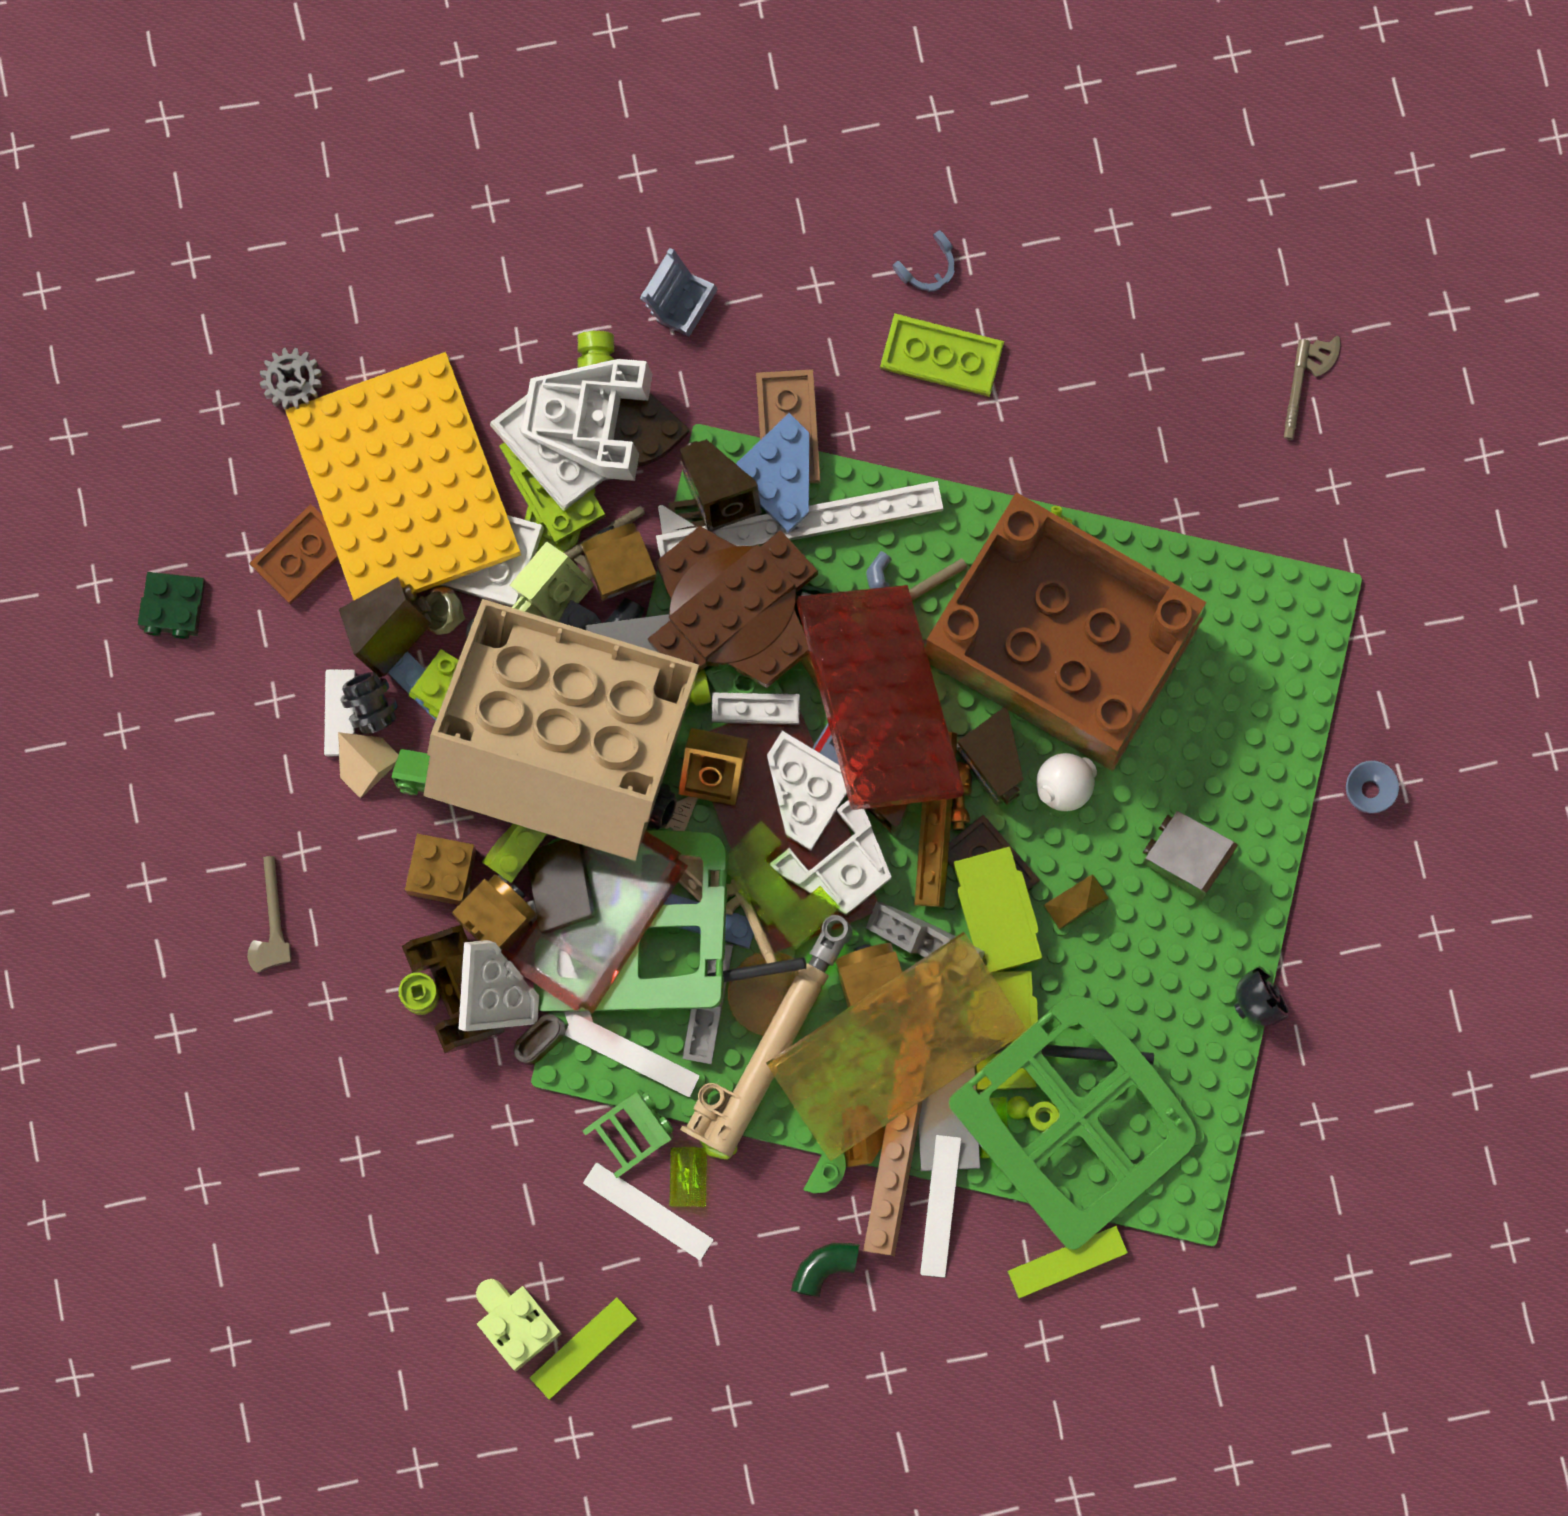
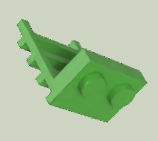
[583,1089,674,1178]

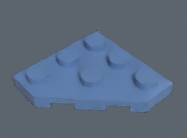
[736,413,809,534]

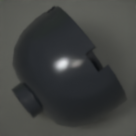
[1234,966,1289,1026]

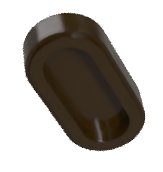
[514,1014,566,1065]

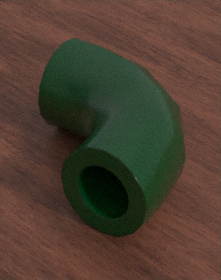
[791,1243,860,1297]

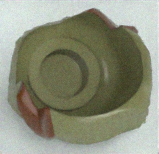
[425,587,466,635]

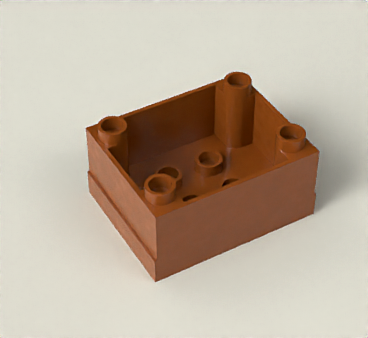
[922,492,1207,771]

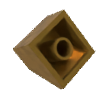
[678,728,748,806]

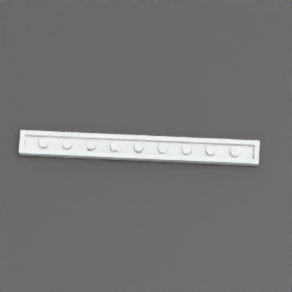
[656,481,943,558]

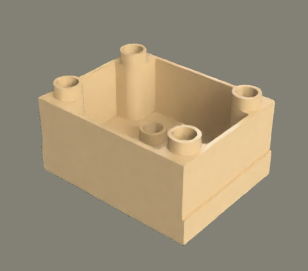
[424,599,699,861]

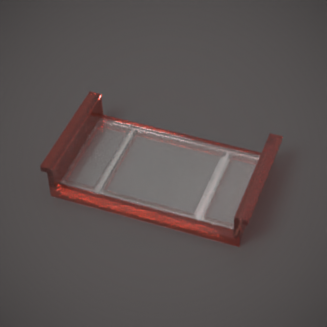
[501,831,688,1014]

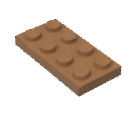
[756,369,820,484]

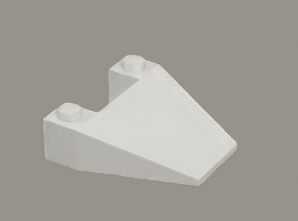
[521,359,653,481]

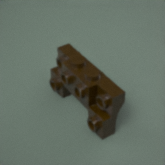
[402,925,505,1054]

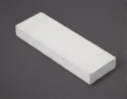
[324,670,355,756]
[712,693,800,725]

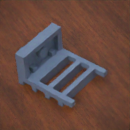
[640,248,718,337]

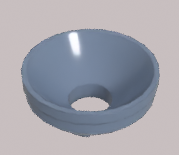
[1346,761,1399,814]

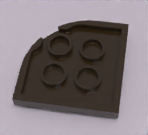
[613,393,690,467]

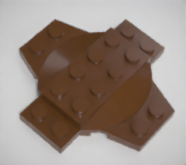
[648,526,818,688]

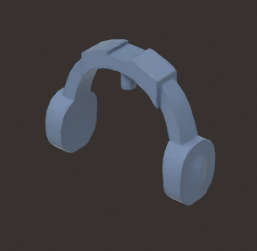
[892,230,955,292]

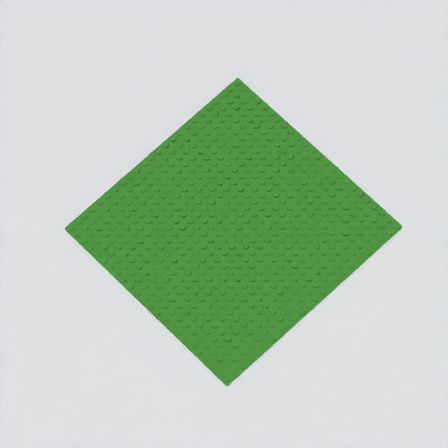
[531,424,1362,1246]

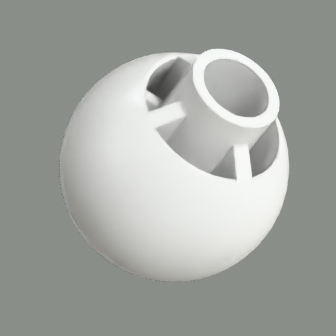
[1036,753,1097,811]

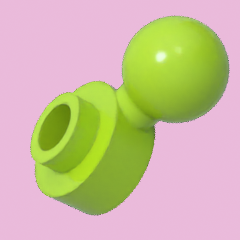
[1006,1096,1059,1132]

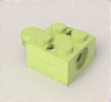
[510,542,594,622]
[476,1279,562,1371]

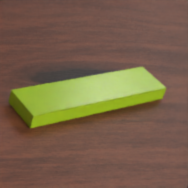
[1007,1226,1128,1299]
[530,1297,637,1400]

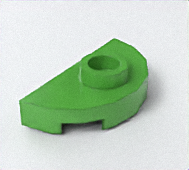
[803,1137,846,1193]

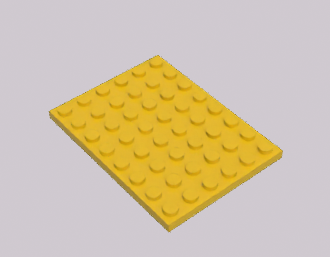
[285,352,521,600]

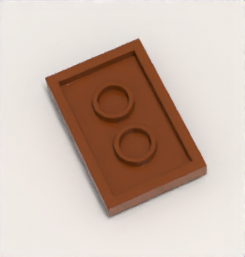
[249,504,338,605]

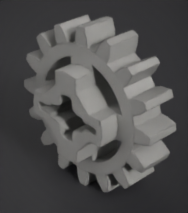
[260,348,322,410]

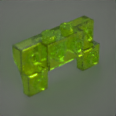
[727,821,840,950]

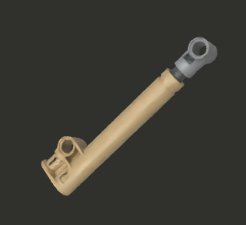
[680,915,852,1157]

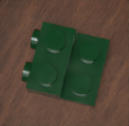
[137,572,205,639]

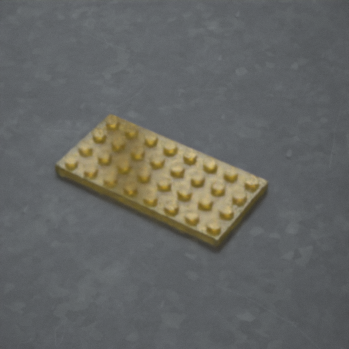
[766,932,1027,1161]

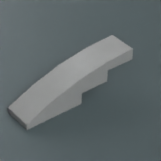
[866,901,985,978]
[683,943,734,1064]

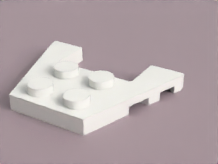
[769,793,891,915]

